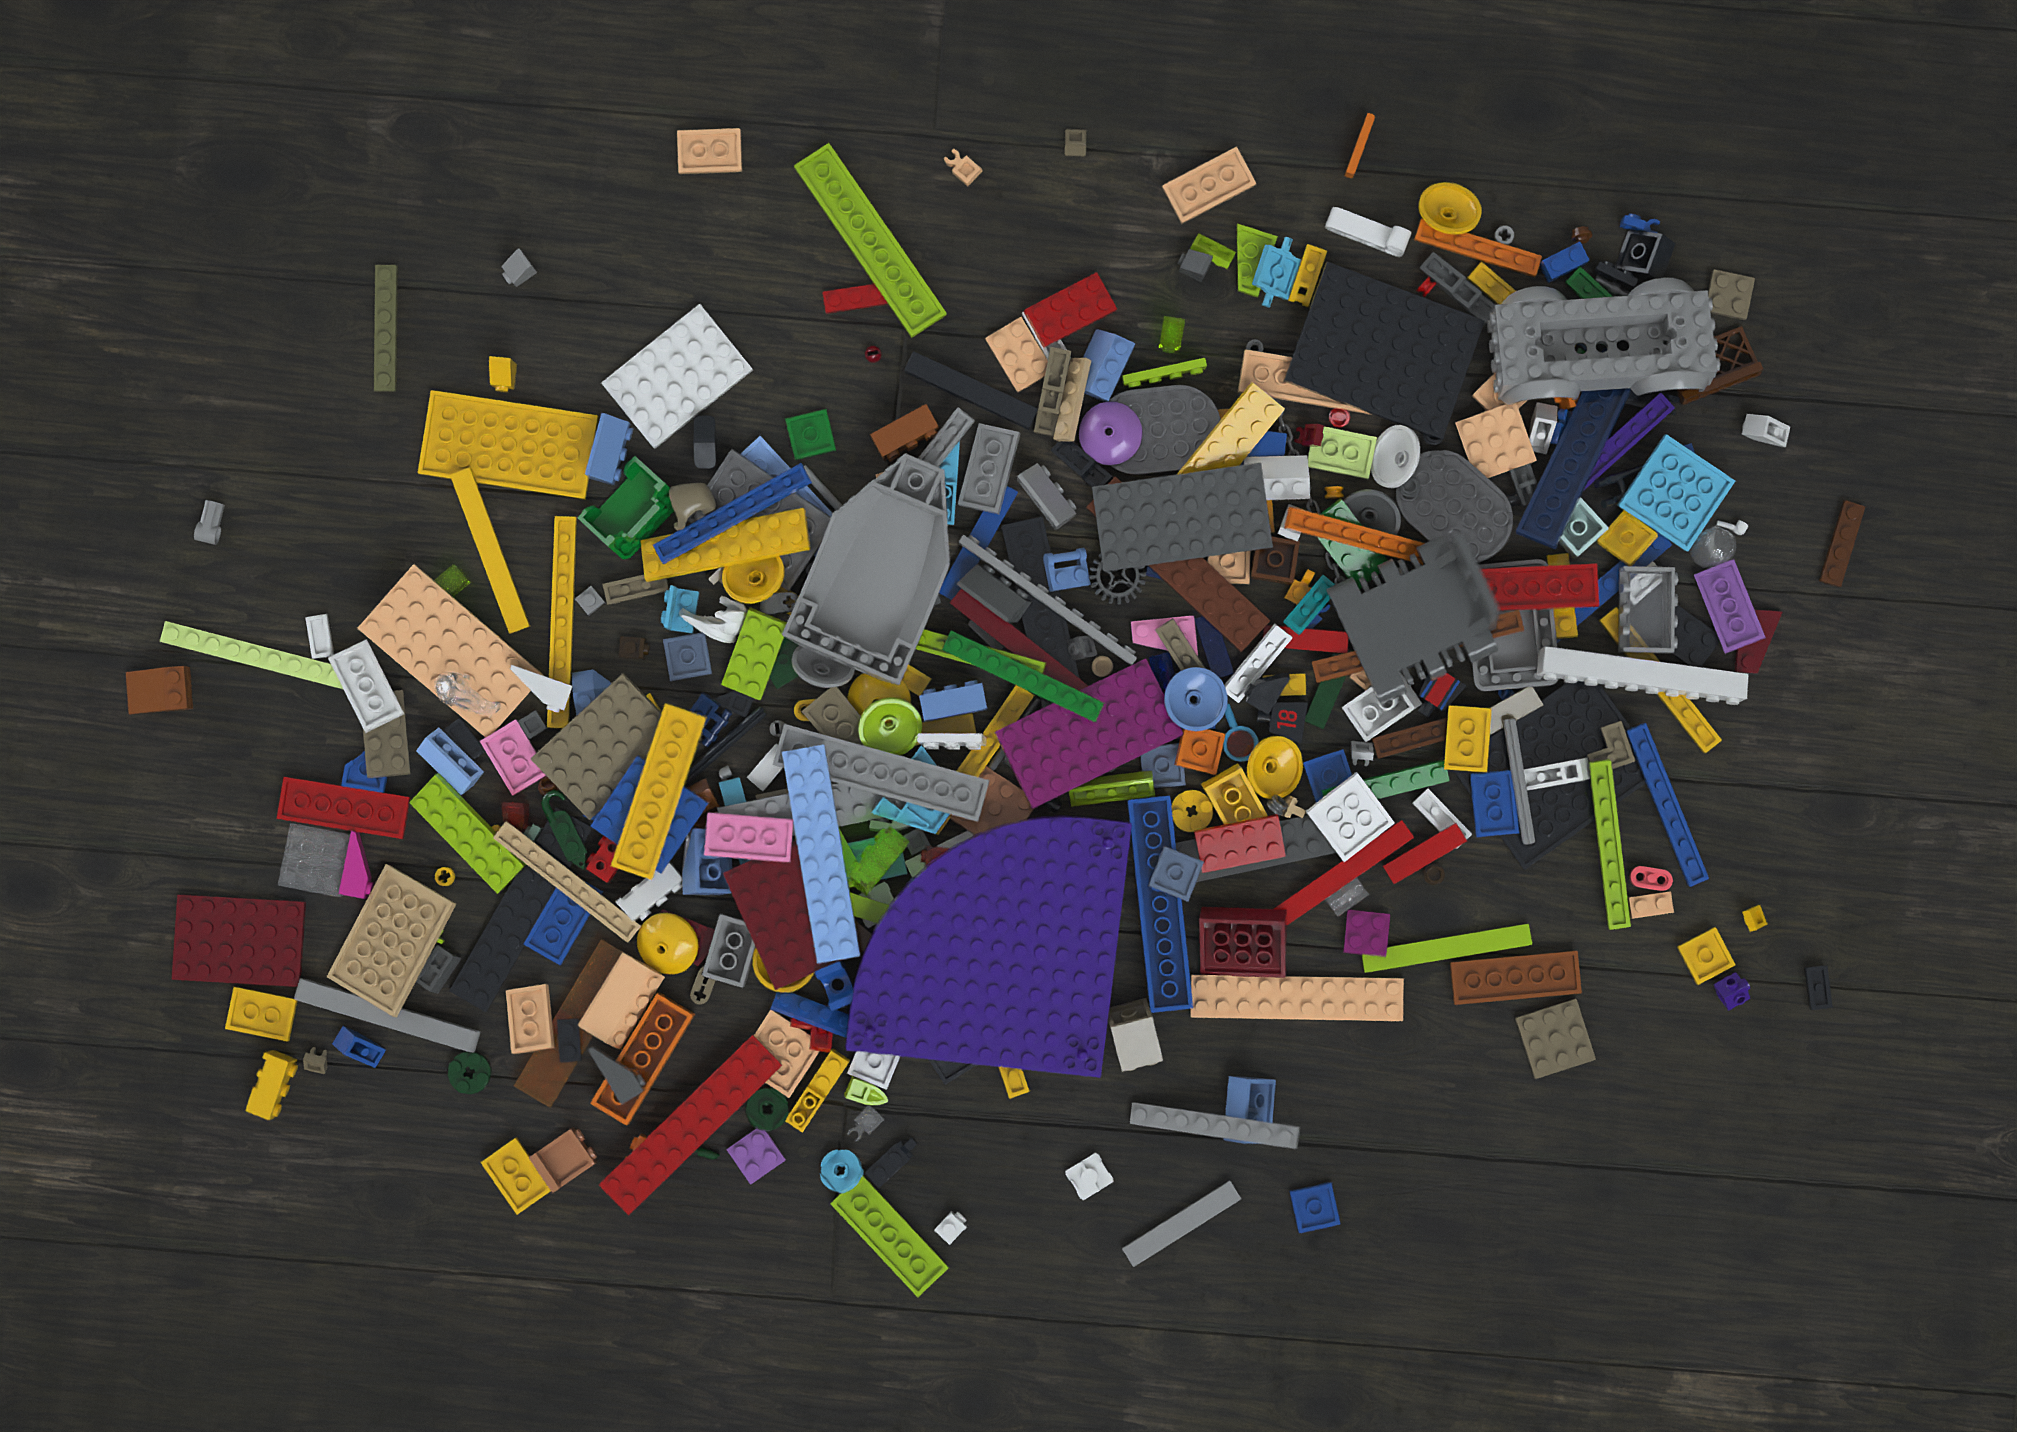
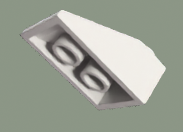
[1342,673,1422,742]

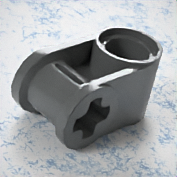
[760,592,799,615]

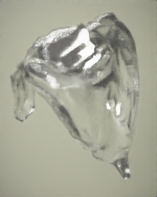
[434,671,501,718]

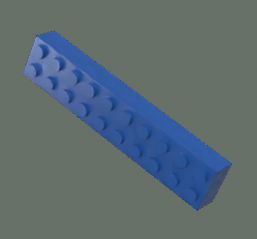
[1127,796,1193,1013]

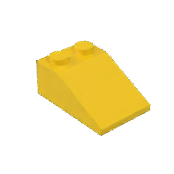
[1201,763,1268,825]

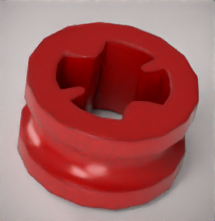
[1416,277,1437,297]

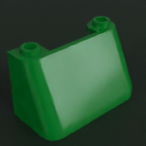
[578,456,674,559]

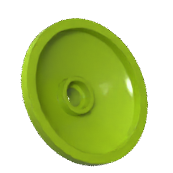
[858,697,922,756]

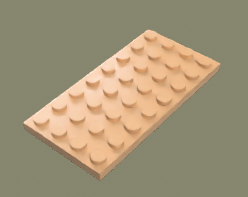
[358,564,544,737]

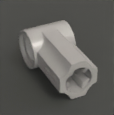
[194,500,225,545]

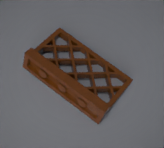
[1677,326,1763,405]

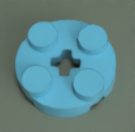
[820,1149,864,1193]

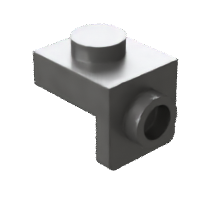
[1067,635,1097,661]

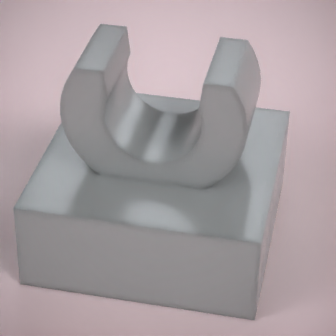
[1350,741,1374,766]

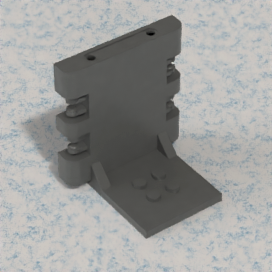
[1326,532,1500,705]

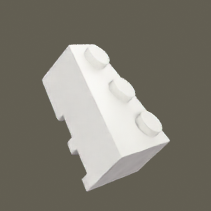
[616,862,683,921]

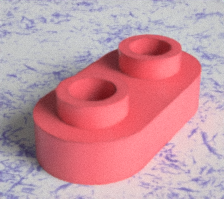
[1629,866,1673,891]

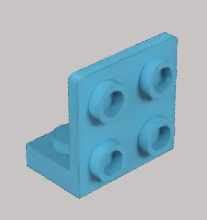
[661,585,699,634]

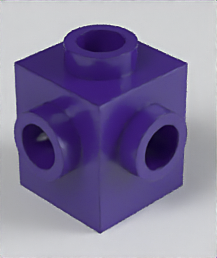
[1714,972,1750,1011]

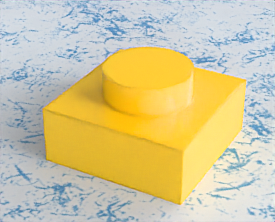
[1742,905,1767,932]

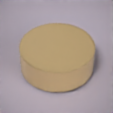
[1092,656,1113,677]

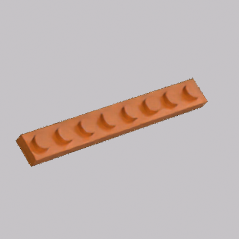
[1284,507,1425,566]

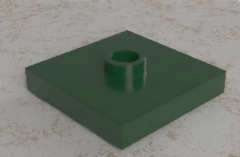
[770,637,799,690]

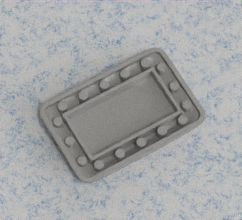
[1472,559,1559,691]

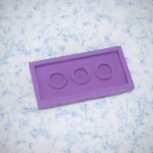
[1694,559,1765,654]

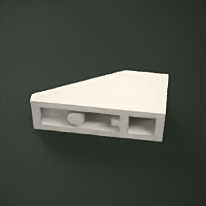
[510,665,572,712]
[1524,758,1590,791]

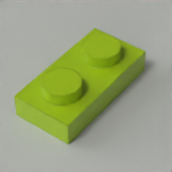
[1190,234,1236,269]

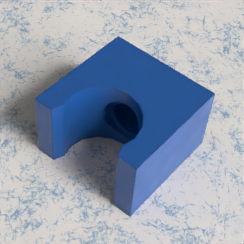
[815,959,854,1011]

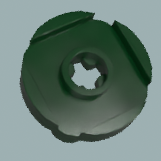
[448,1051,492,1094]
[745,1088,788,1132]

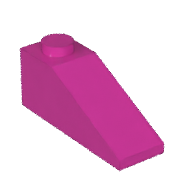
[339,831,373,899]

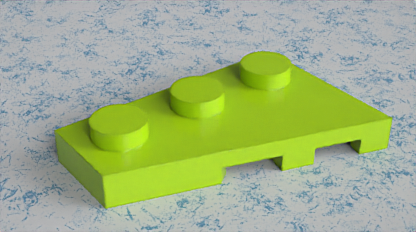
[1237,224,1278,298]

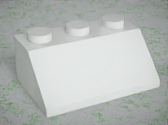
[1244,455,1310,500]

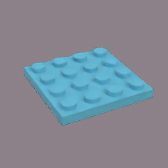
[1617,434,1735,552]

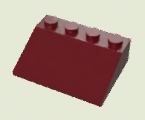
[1199,907,1287,978]

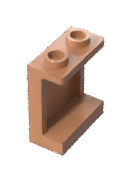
[529,1127,597,1193]

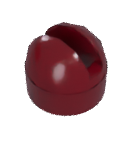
[865,346,882,363]

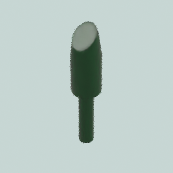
[694,1147,720,1160]

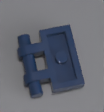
[690,692,732,747]

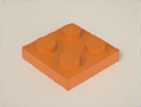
[1174,729,1225,775]

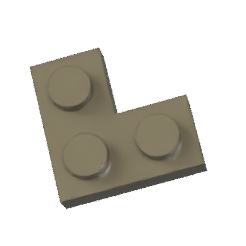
[1587,721,1635,769]

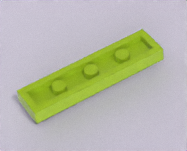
[1122,358,1207,389]

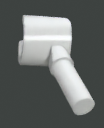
[1717,520,1748,535]

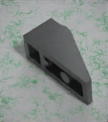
[588,1046,646,1105]

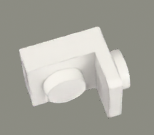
[934,1211,967,1245]

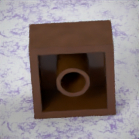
[1250,537,1300,585]

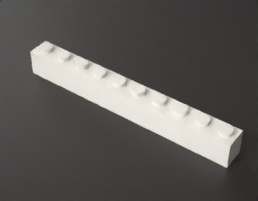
[1537,646,1748,705]

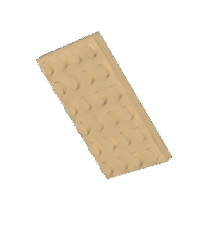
[327,864,456,1017]

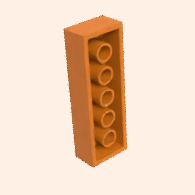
[590,992,695,1126]

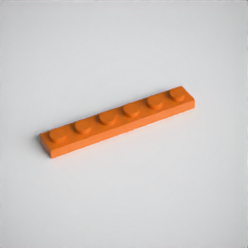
[1414,219,1542,277]

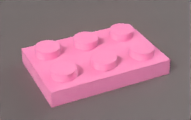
[480,719,546,796]

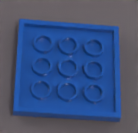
[591,755,709,874]

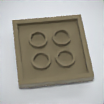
[1515,999,1596,1079]

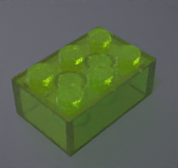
[847,826,909,896]

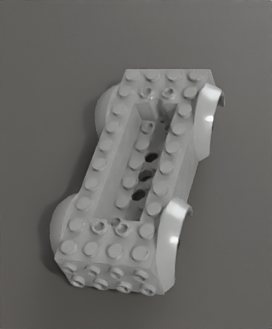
[1487,278,1720,405]

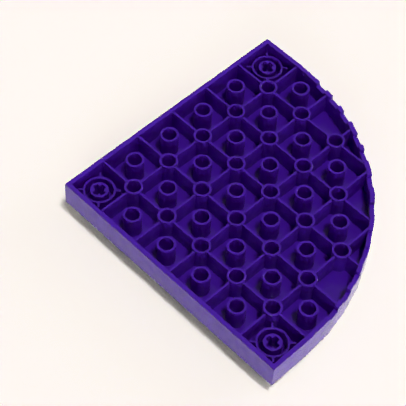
[845,816,1132,1078]

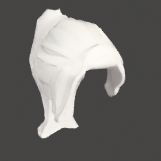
[679,596,748,643]

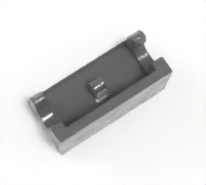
[416,945,461,993]

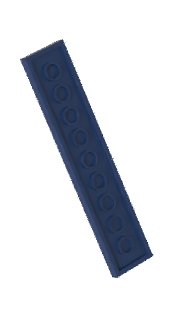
[1516,348,1631,549]

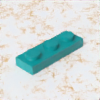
[1283,575,1335,635]

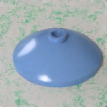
[1164,667,1228,731]

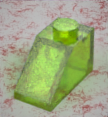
[1159,316,1185,353]

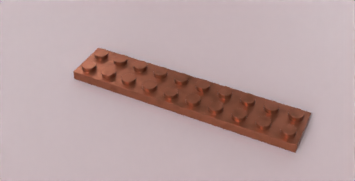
[1086,477,1270,652]

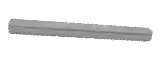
[1503,718,1535,844]

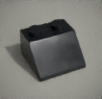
[1615,229,1676,281]

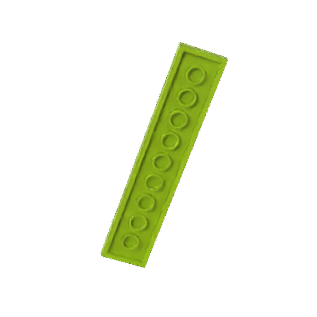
[794,143,947,338]

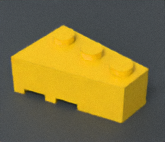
[245,1050,298,1120]

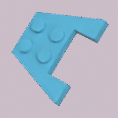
[872,746,950,834]

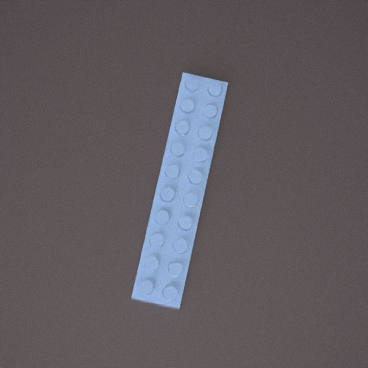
[782,745,860,963]

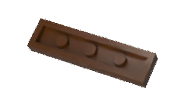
[1819,500,1866,587]
[1372,718,1448,759]

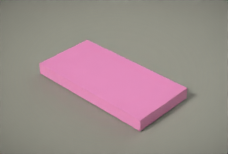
[704,813,793,862]

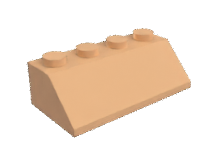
[578,952,665,1050]

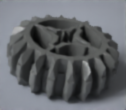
[1089,553,1146,605]

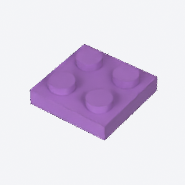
[726,1129,786,1185]

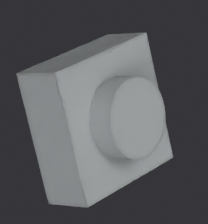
[575,586,605,616]

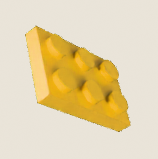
[1444,705,1492,772]
[225,987,298,1041]
[480,1137,551,1215]

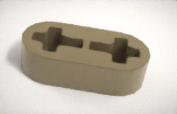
[690,966,716,1004]

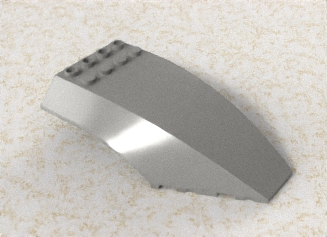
[782,454,950,685]

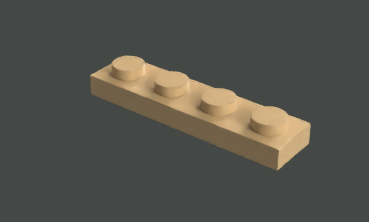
[1053,358,1091,441]

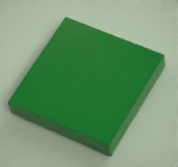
[785,409,836,460]

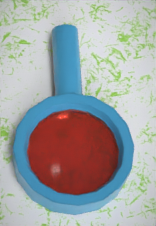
[1223,703,1259,762]

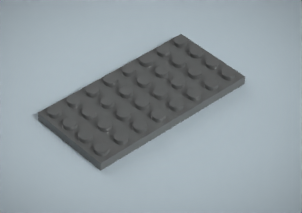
[1092,463,1273,571]

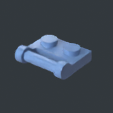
[1043,548,1091,592]

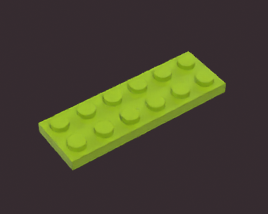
[409,773,527,894]
[830,1175,949,1297]

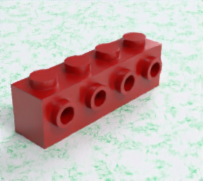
[586,836,619,883]

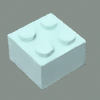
[1559,497,1609,559]

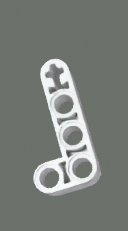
[1325,207,1411,257]

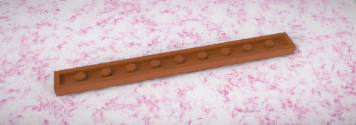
[1312,610,1524,683]

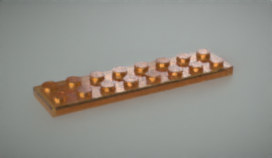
[514,939,628,1108]

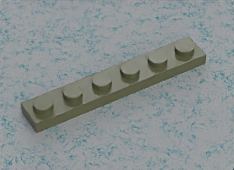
[374,265,398,392]

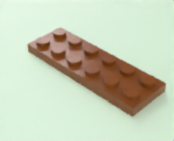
[1450,951,1582,1005]

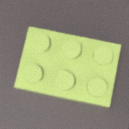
[1308,427,1377,479]

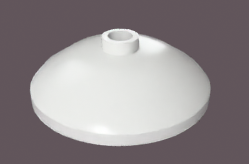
[1371,425,1420,488]

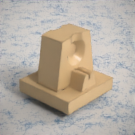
[1281,795,1306,818]

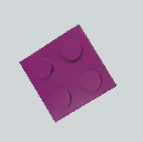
[1343,910,1390,957]

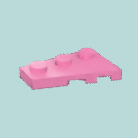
[1131,615,1198,656]

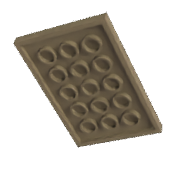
[531,673,662,820]

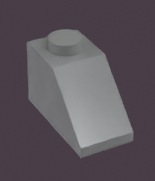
[501,249,537,287]

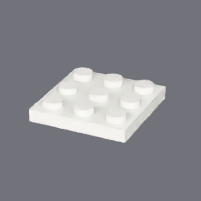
[1306,772,1394,862]

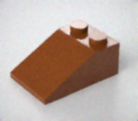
[126,666,193,714]

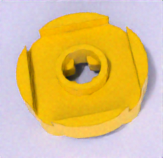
[1171,790,1213,832]

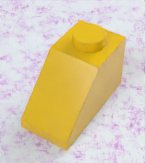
[489,356,517,392]

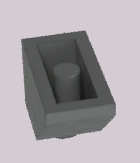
[1178,249,1213,282]

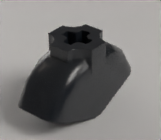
[693,416,718,469]

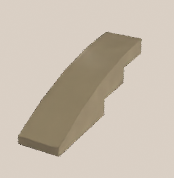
[1034,347,1071,437]

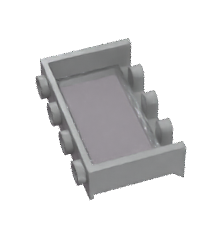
[1618,566,1678,654]

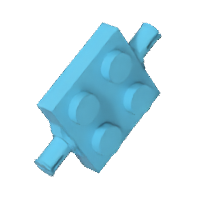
[1252,237,1302,308]

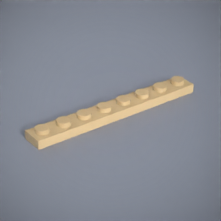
[493,821,641,943]

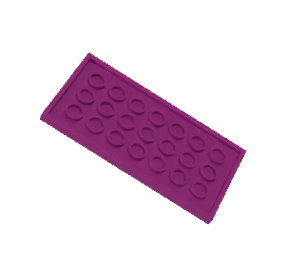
[994,659,1183,809]

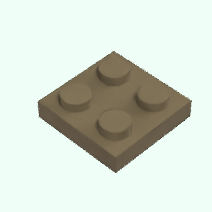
[1708,269,1755,320]

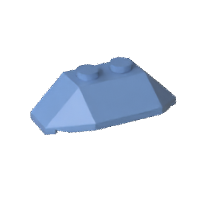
[572,669,611,716]

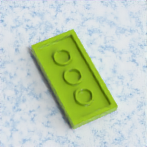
[721,608,787,700]

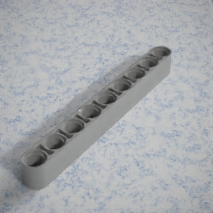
[294,978,481,1053]

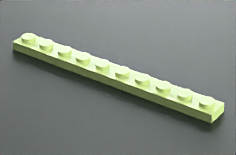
[160,621,343,689]

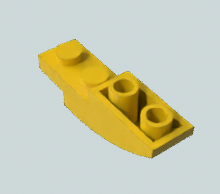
[786,1049,850,1133]

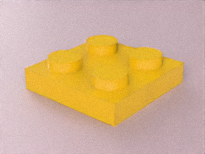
[1597,510,1658,566]
[1677,927,1735,985]

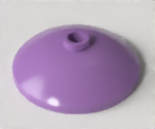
[1079,402,1142,465]

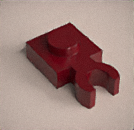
[1294,424,1324,447]

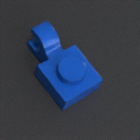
[1620,214,1660,233]

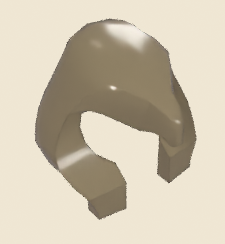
[669,483,716,531]

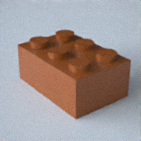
[870,404,939,462]

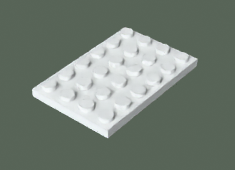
[601,304,753,449]

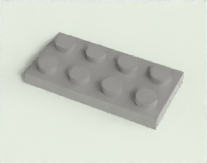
[958,423,1020,515]

